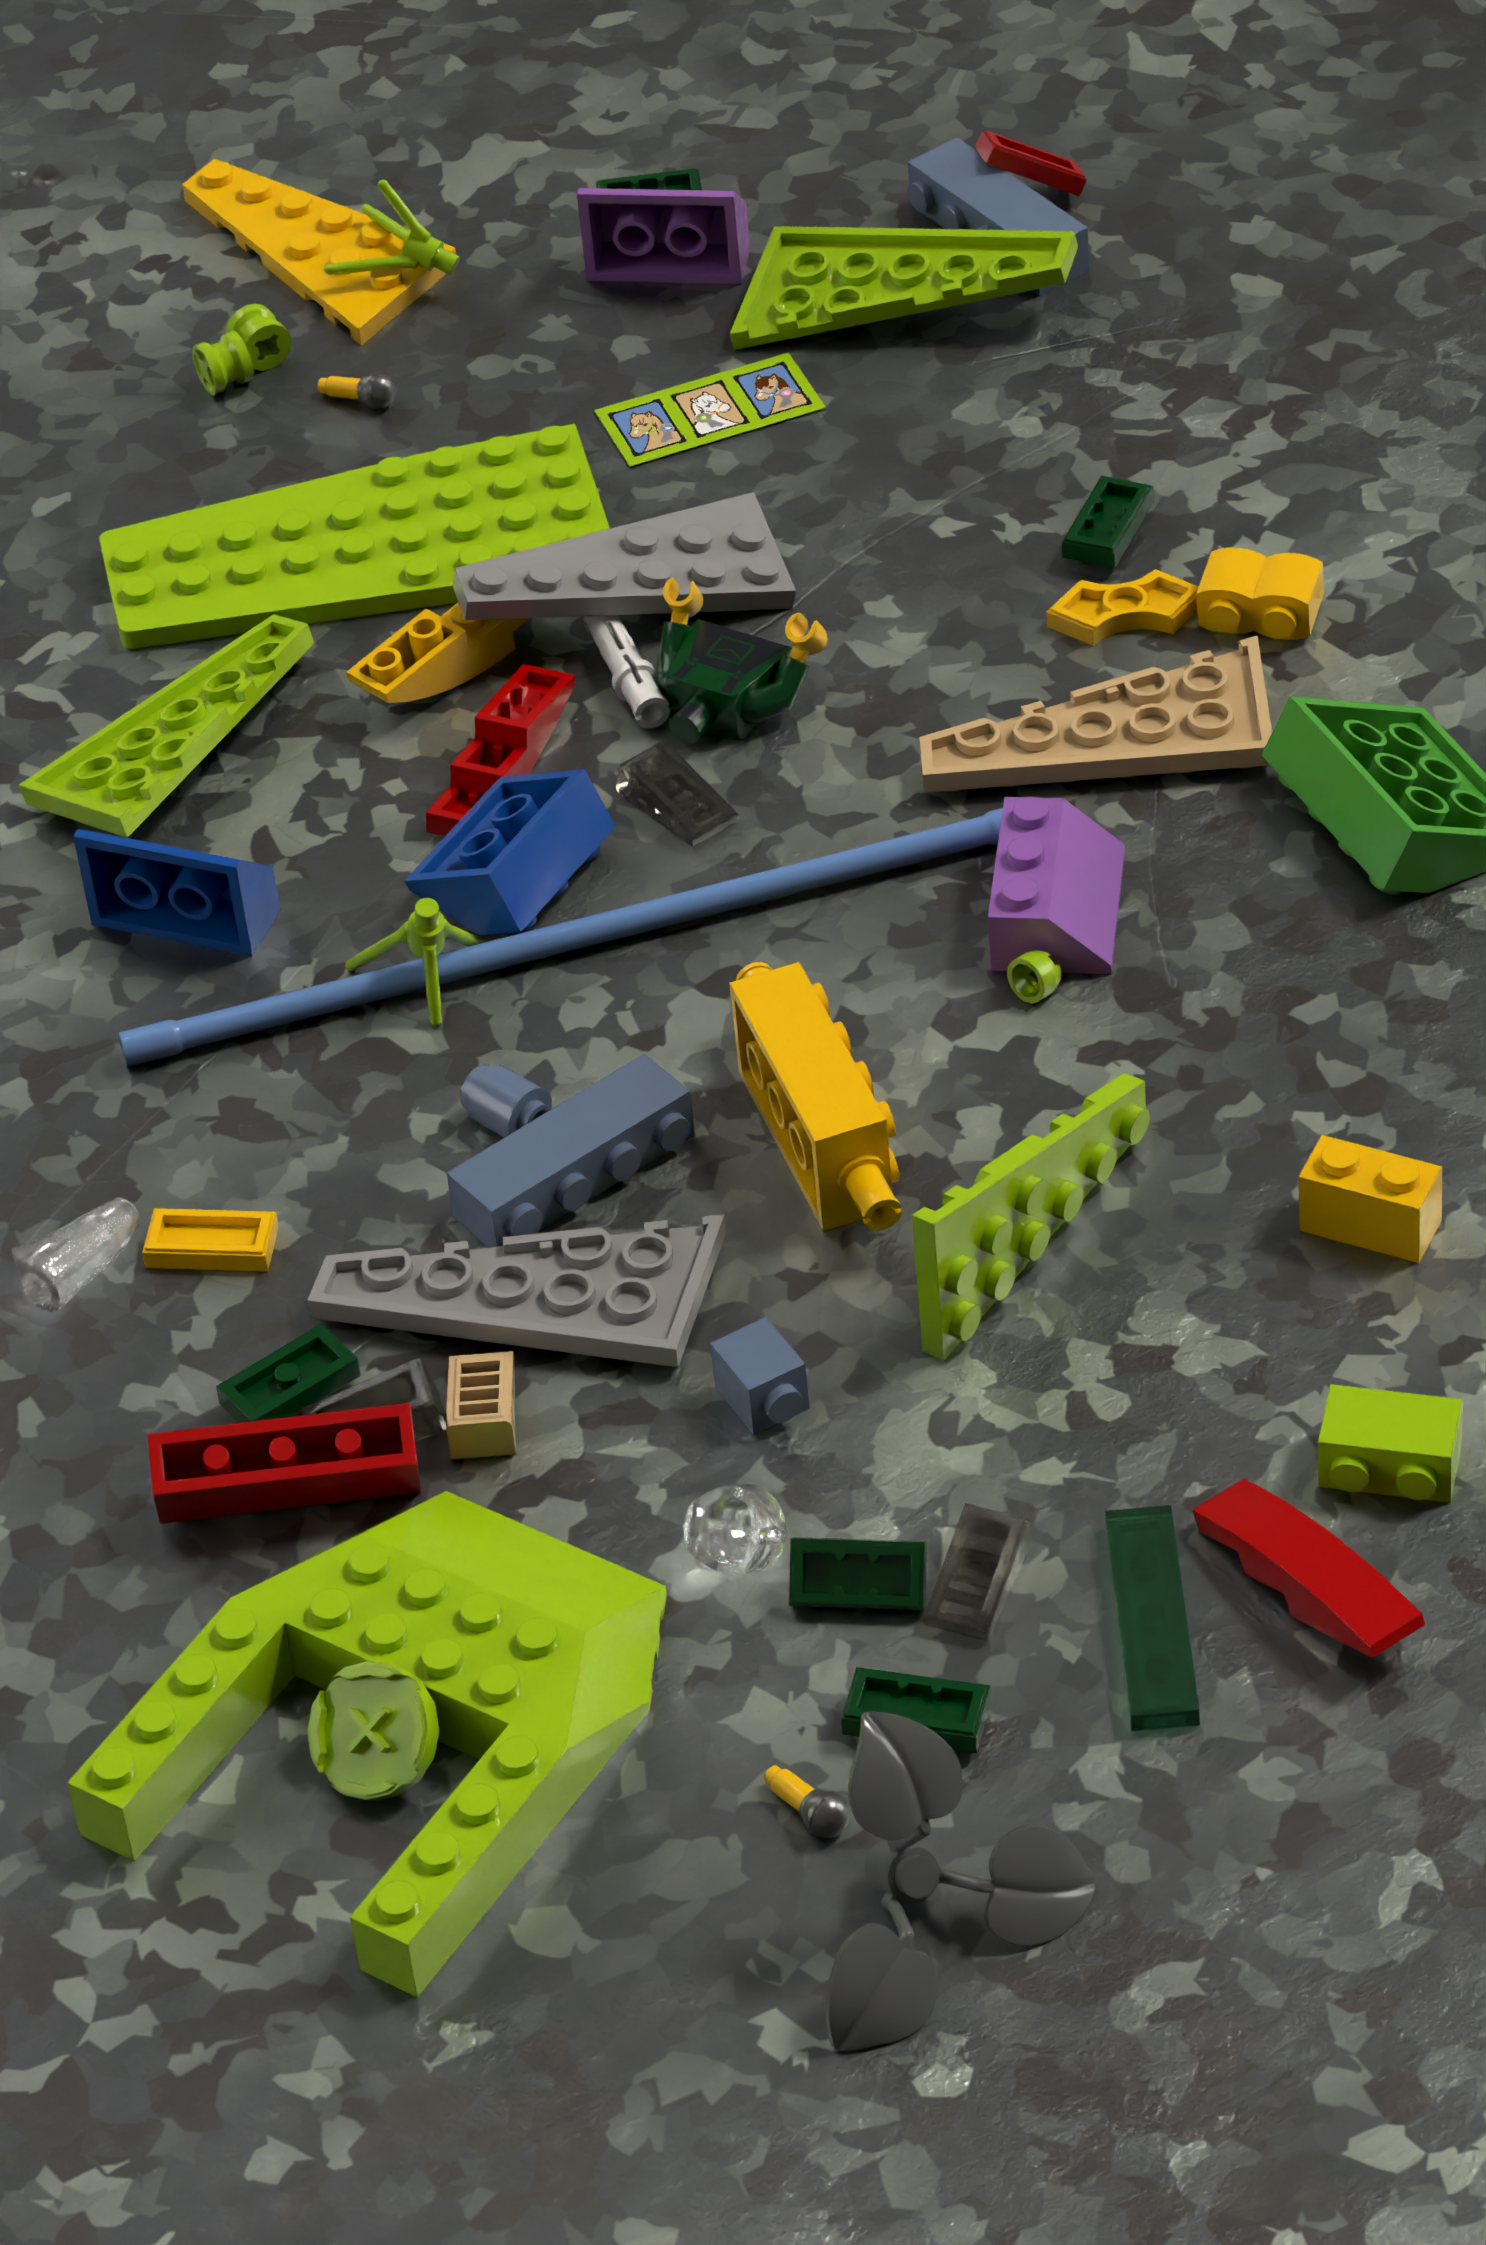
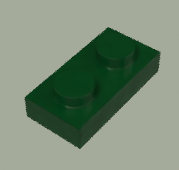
[216,1324,361,1423]

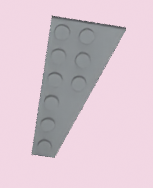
[307,1214,727,1367]

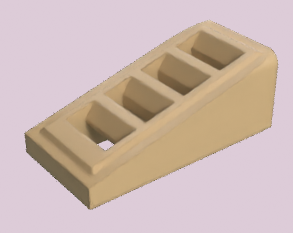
[446,1351,516,1459]

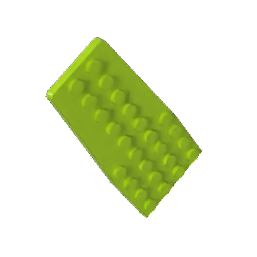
[99,424,610,649]

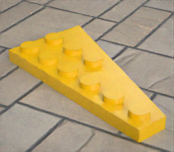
[182,159,456,346]

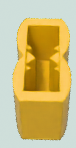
[1196,547,1324,640]

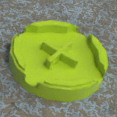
[307,1661,440,1801]

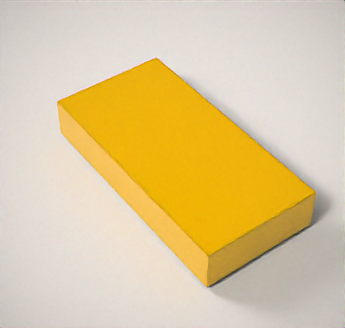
[142,1208,279,1272]

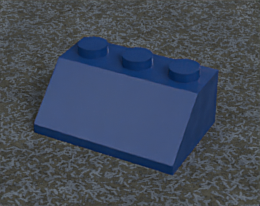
[404,769,616,936]
[73,829,280,956]

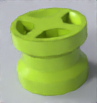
[226,304,292,371]
[192,331,254,396]

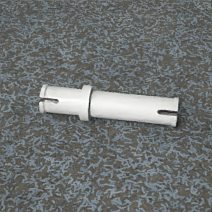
[584,615,670,729]

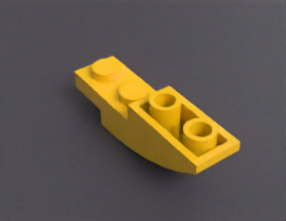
[346,602,529,703]

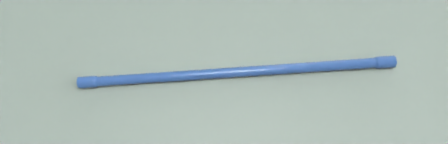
[118,808,1003,1068]

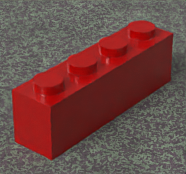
[147,1403,421,1524]

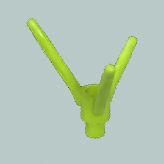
[325,179,460,275]
[345,898,486,1026]

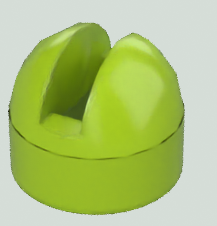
[1007,950,1061,1003]

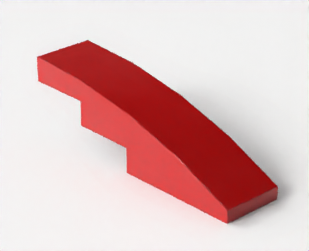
[426,664,575,837]
[1192,1478,1425,1658]

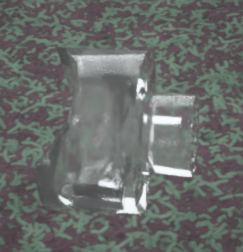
[683,1484,787,1575]

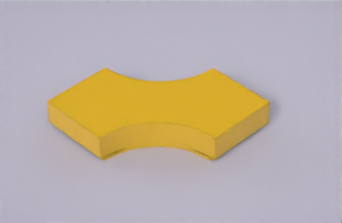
[1046,569,1199,646]

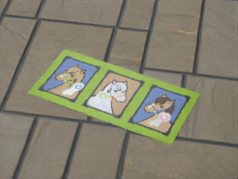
[594,352,826,467]

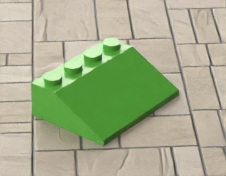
[1261,696,1486,895]

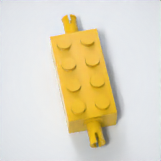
[729,962,902,1232]

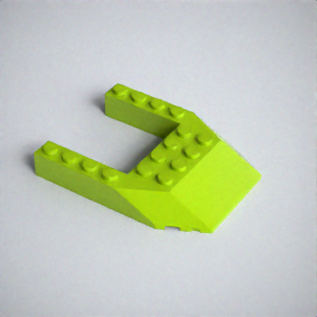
[67,1491,667,1998]

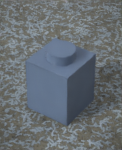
[710,1317,810,1435]

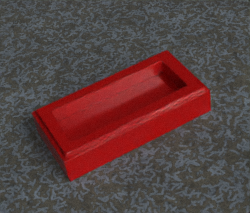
[975,130,1087,197]

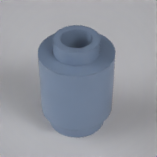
[460,1064,552,1138]

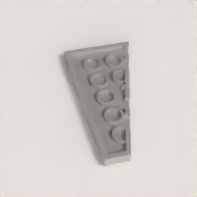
[453,492,796,620]

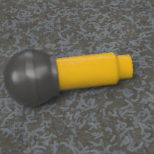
[318,372,396,409]
[764,1765,850,1839]

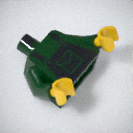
[657,578,828,744]

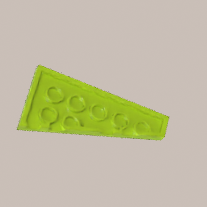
[729,226,1078,350]
[18,614,314,838]
[912,1072,1150,1361]

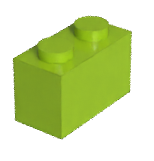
[1318,1384,1463,1503]

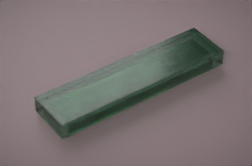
[1104,1505,1200,1731]

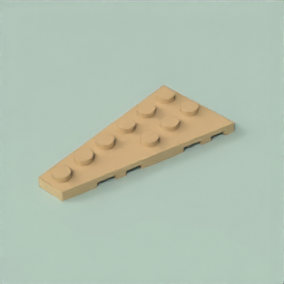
[919,635,1272,793]

